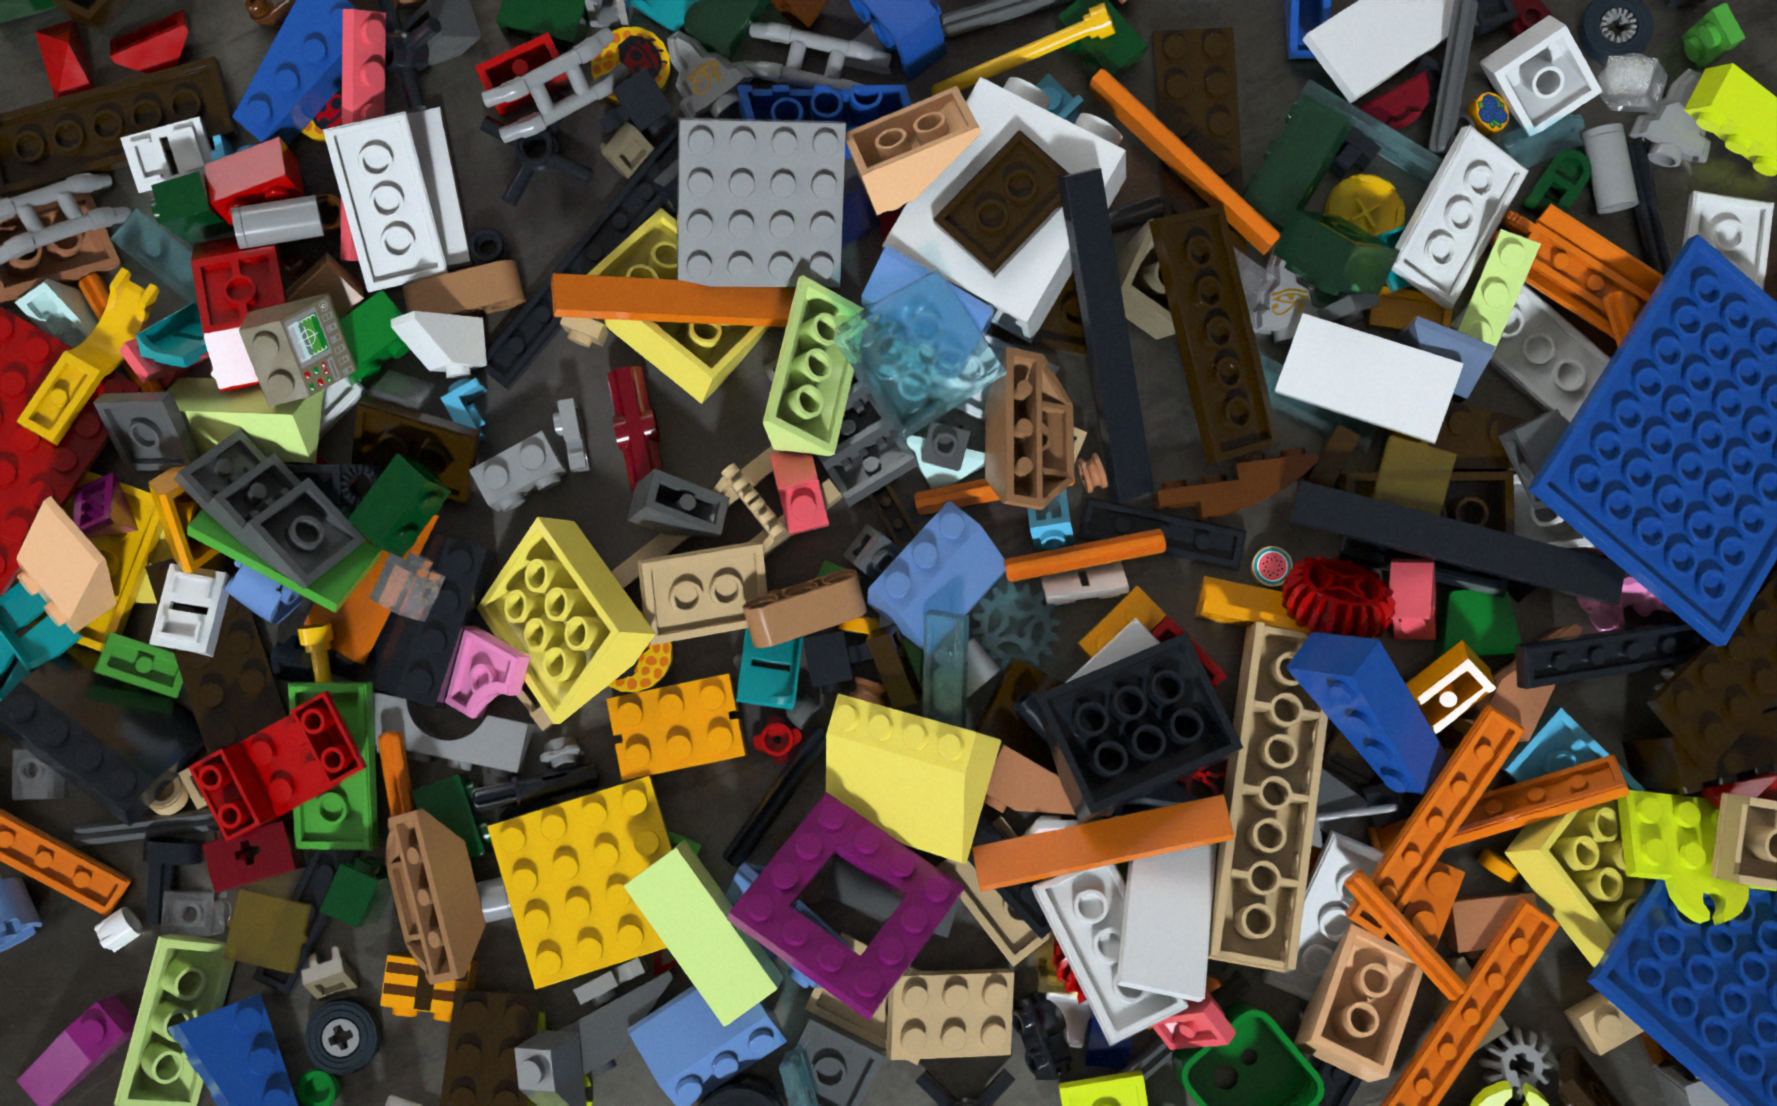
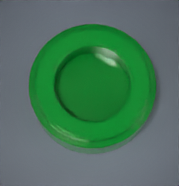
[297,1067,342,1106]

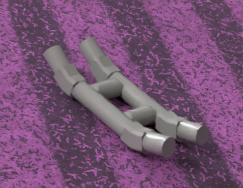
[741,22,891,89]
[481,27,630,143]
[0,173,132,265]

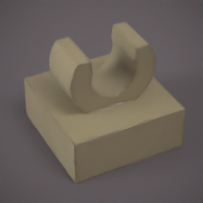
[600,122,655,180]
[301,946,359,1002]

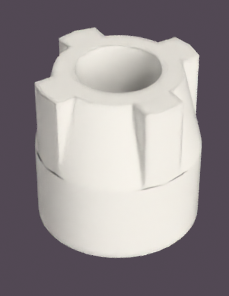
[94,906,143,952]

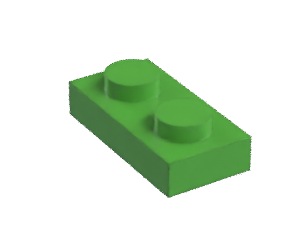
[1681,2,1746,71]
[93,632,183,698]

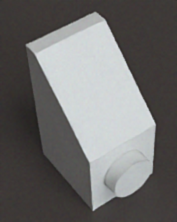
[391,311,487,379]

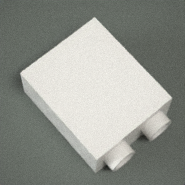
[882,77,1126,343]

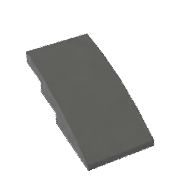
[762,357,919,507]
[174,429,366,589]

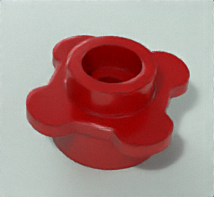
[753,715,802,764]

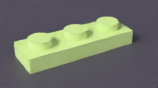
[1457,229,1541,359]

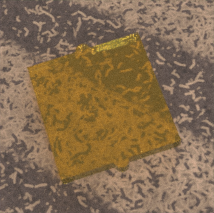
[1372,436,1457,516]
[223,889,312,974]

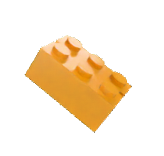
[606,673,749,781]

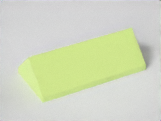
[763,275,867,456]
[166,377,324,464]
[623,840,784,1027]
[114,931,239,1106]

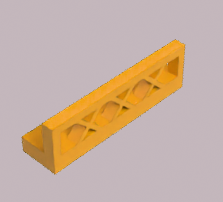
[1194,576,1310,634]

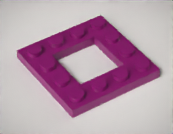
[727,792,965,1021]

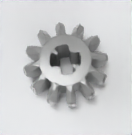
[1478,1026,1554,1100]

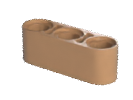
[402,260,526,317]
[742,569,867,648]

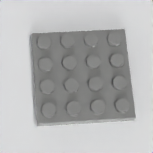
[677,118,846,287]

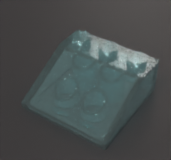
[833,268,1007,440]

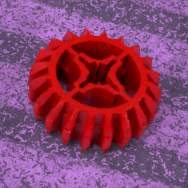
[1282,556,1396,639]

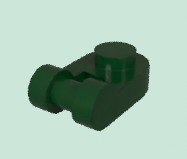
[1522,150,1591,213]

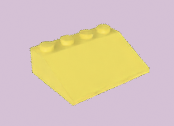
[587,208,770,404]
[476,517,656,724]
[826,694,1001,864]
[1504,799,1651,969]

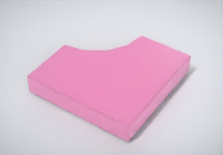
[445,626,531,718]

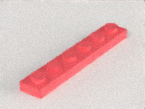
[340,9,386,261]

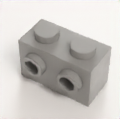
[469,431,569,512]

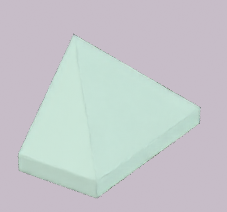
[15,279,99,348]
[906,434,985,489]

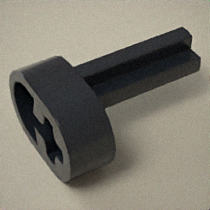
[143,837,203,925]

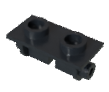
[1012,990,1072,1080]

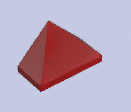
[110,9,189,74]
[35,19,96,99]
[1701,773,1777,810]

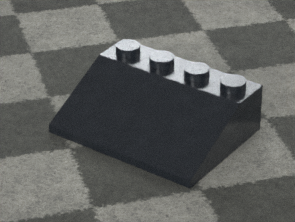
[330,532,496,709]
[1034,632,1243,824]
[0,643,205,827]

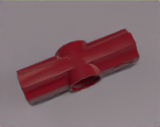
[607,366,664,493]

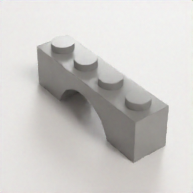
[373,691,535,779]

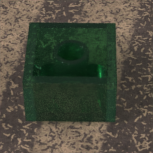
[1273,209,1401,296]

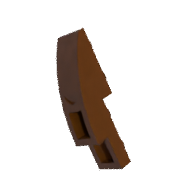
[1152,448,1319,521]

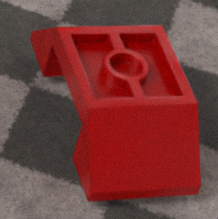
[191,236,287,392]
[188,691,368,842]

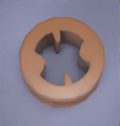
[1076,453,1108,493]
[849,677,886,706]

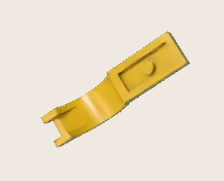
[17,267,160,446]

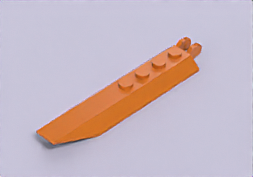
[1489,204,1664,339]

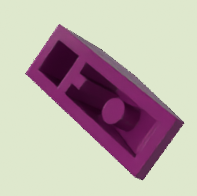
[17,995,136,1106]

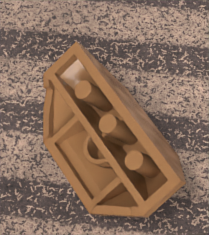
[985,347,1074,510]
[385,808,486,985]

